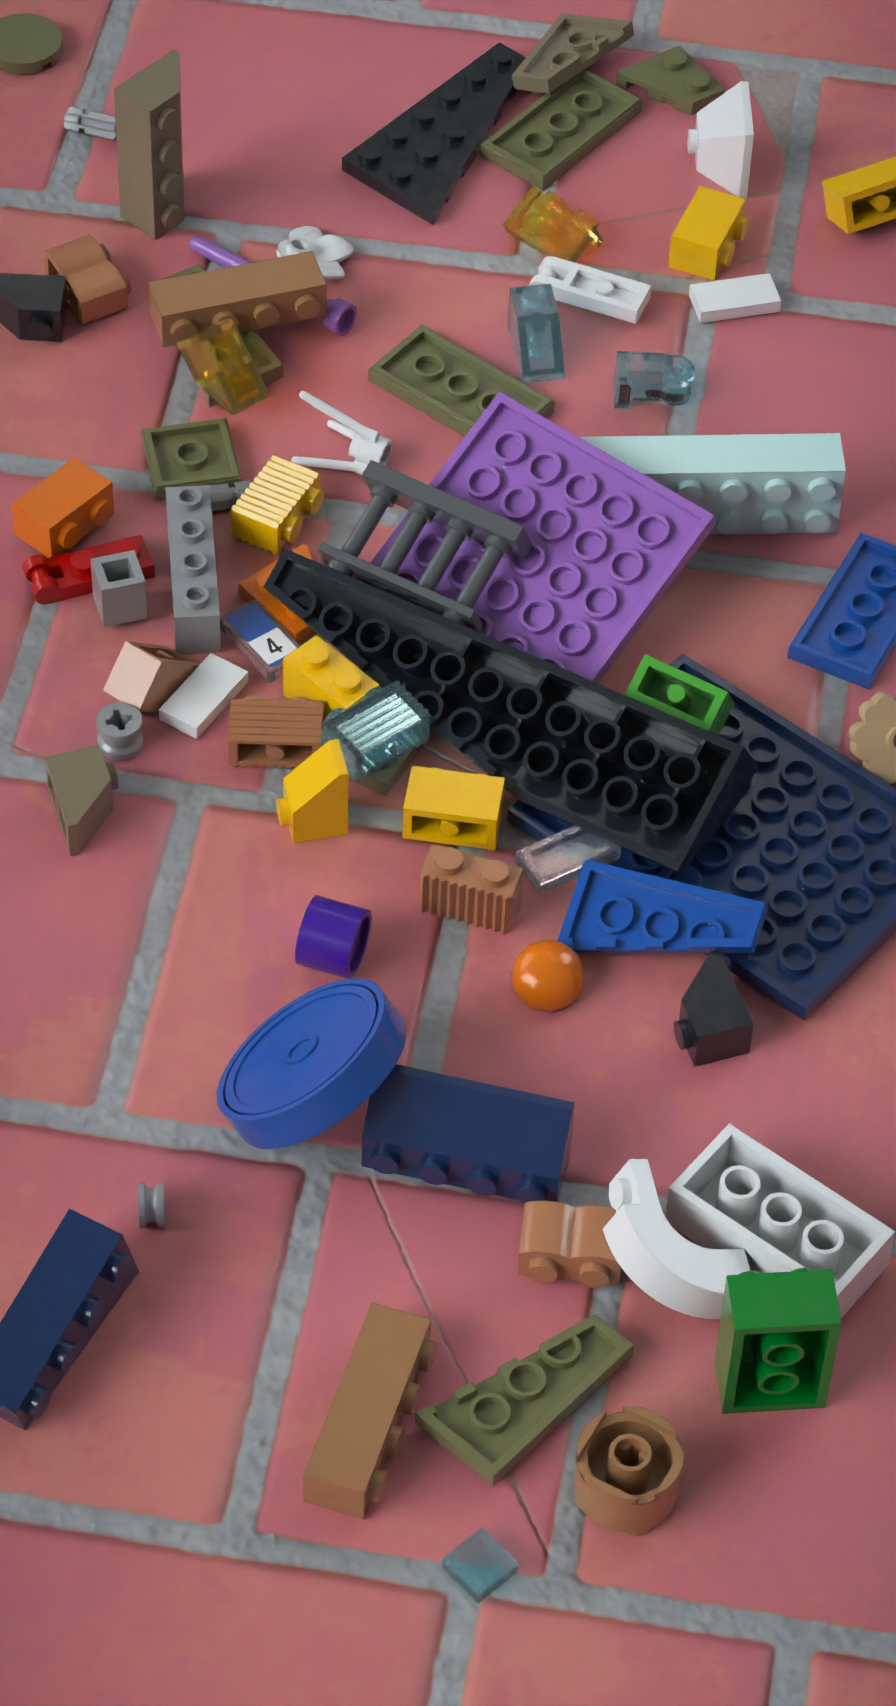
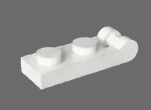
[527,256,651,324]

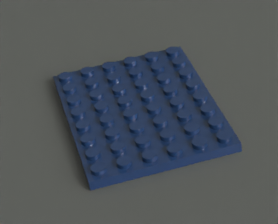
[507,654,896,1021]

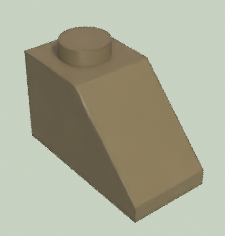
[45,745,119,856]

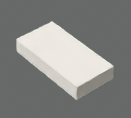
[689,273,781,323]
[159,653,249,739]

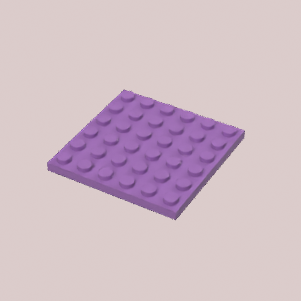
[370,391,717,684]

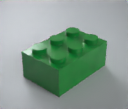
[714,1268,841,1414]

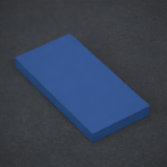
[787,533,896,690]

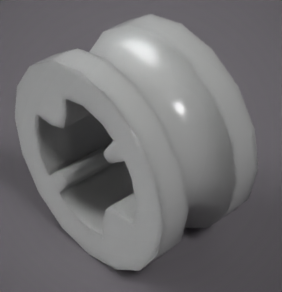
[138,1182,165,1229]

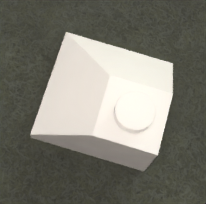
[687,81,754,198]

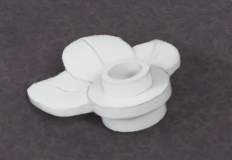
[276,226,354,280]

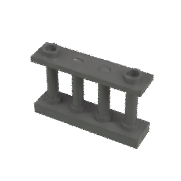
[318,460,533,633]

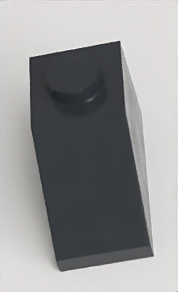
[0,273,68,342]
[674,949,753,1067]

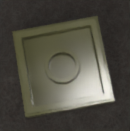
[141,418,241,501]

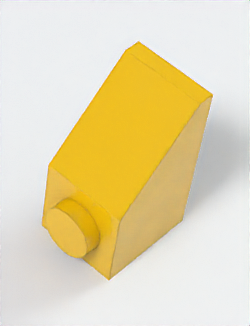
[276,739,349,844]

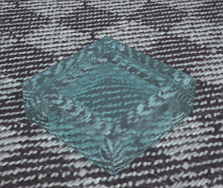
[442,1527,519,1604]

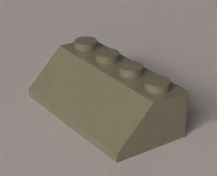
[114,49,184,239]

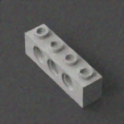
[165,485,221,654]

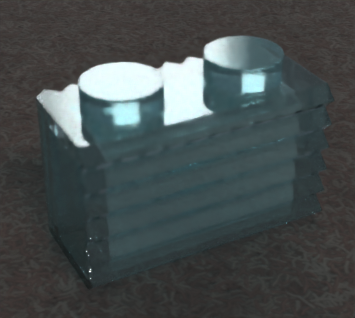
[321,680,430,782]

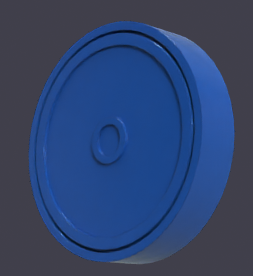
[217,978,406,1149]

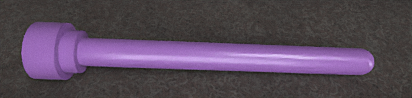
[189,236,357,336]

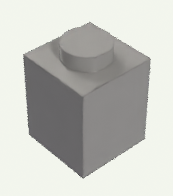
[90,550,147,627]

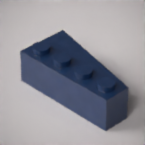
[0,1209,139,1430]

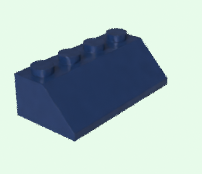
[361,1064,575,1204]

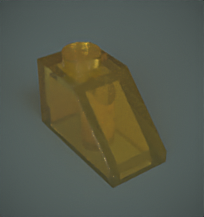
[177,318,270,415]

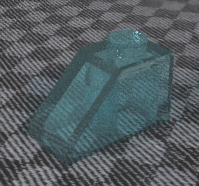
[508,284,565,383]

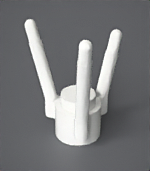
[291,391,393,475]

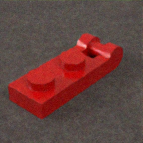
[22,534,155,605]

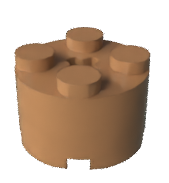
[573,1406,684,1536]

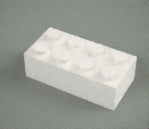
[665,1123,895,1318]

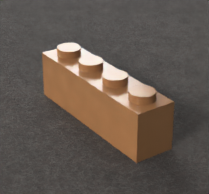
[149,251,327,347]
[303,1302,437,1520]

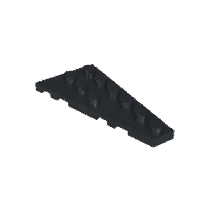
[342,42,526,225]

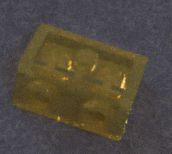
[503,187,604,263]

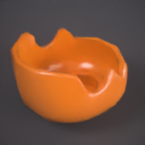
[511,939,584,1012]

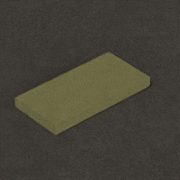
[480,69,643,191]
[368,325,555,437]

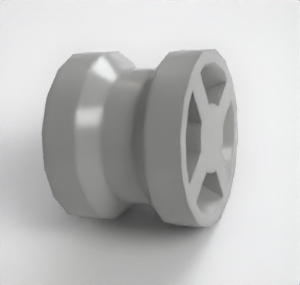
[96,702,143,761]

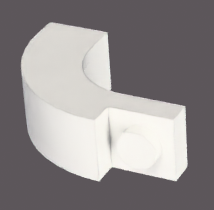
[603,1159,751,1319]

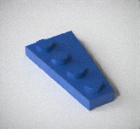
[557,859,768,953]

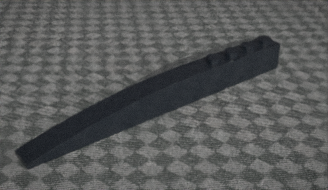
[263,548,758,874]

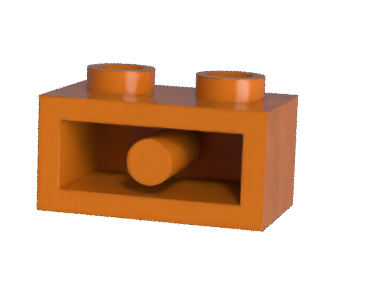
[11,457,114,558]

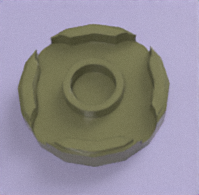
[0,13,63,75]

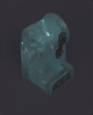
[613,351,695,409]

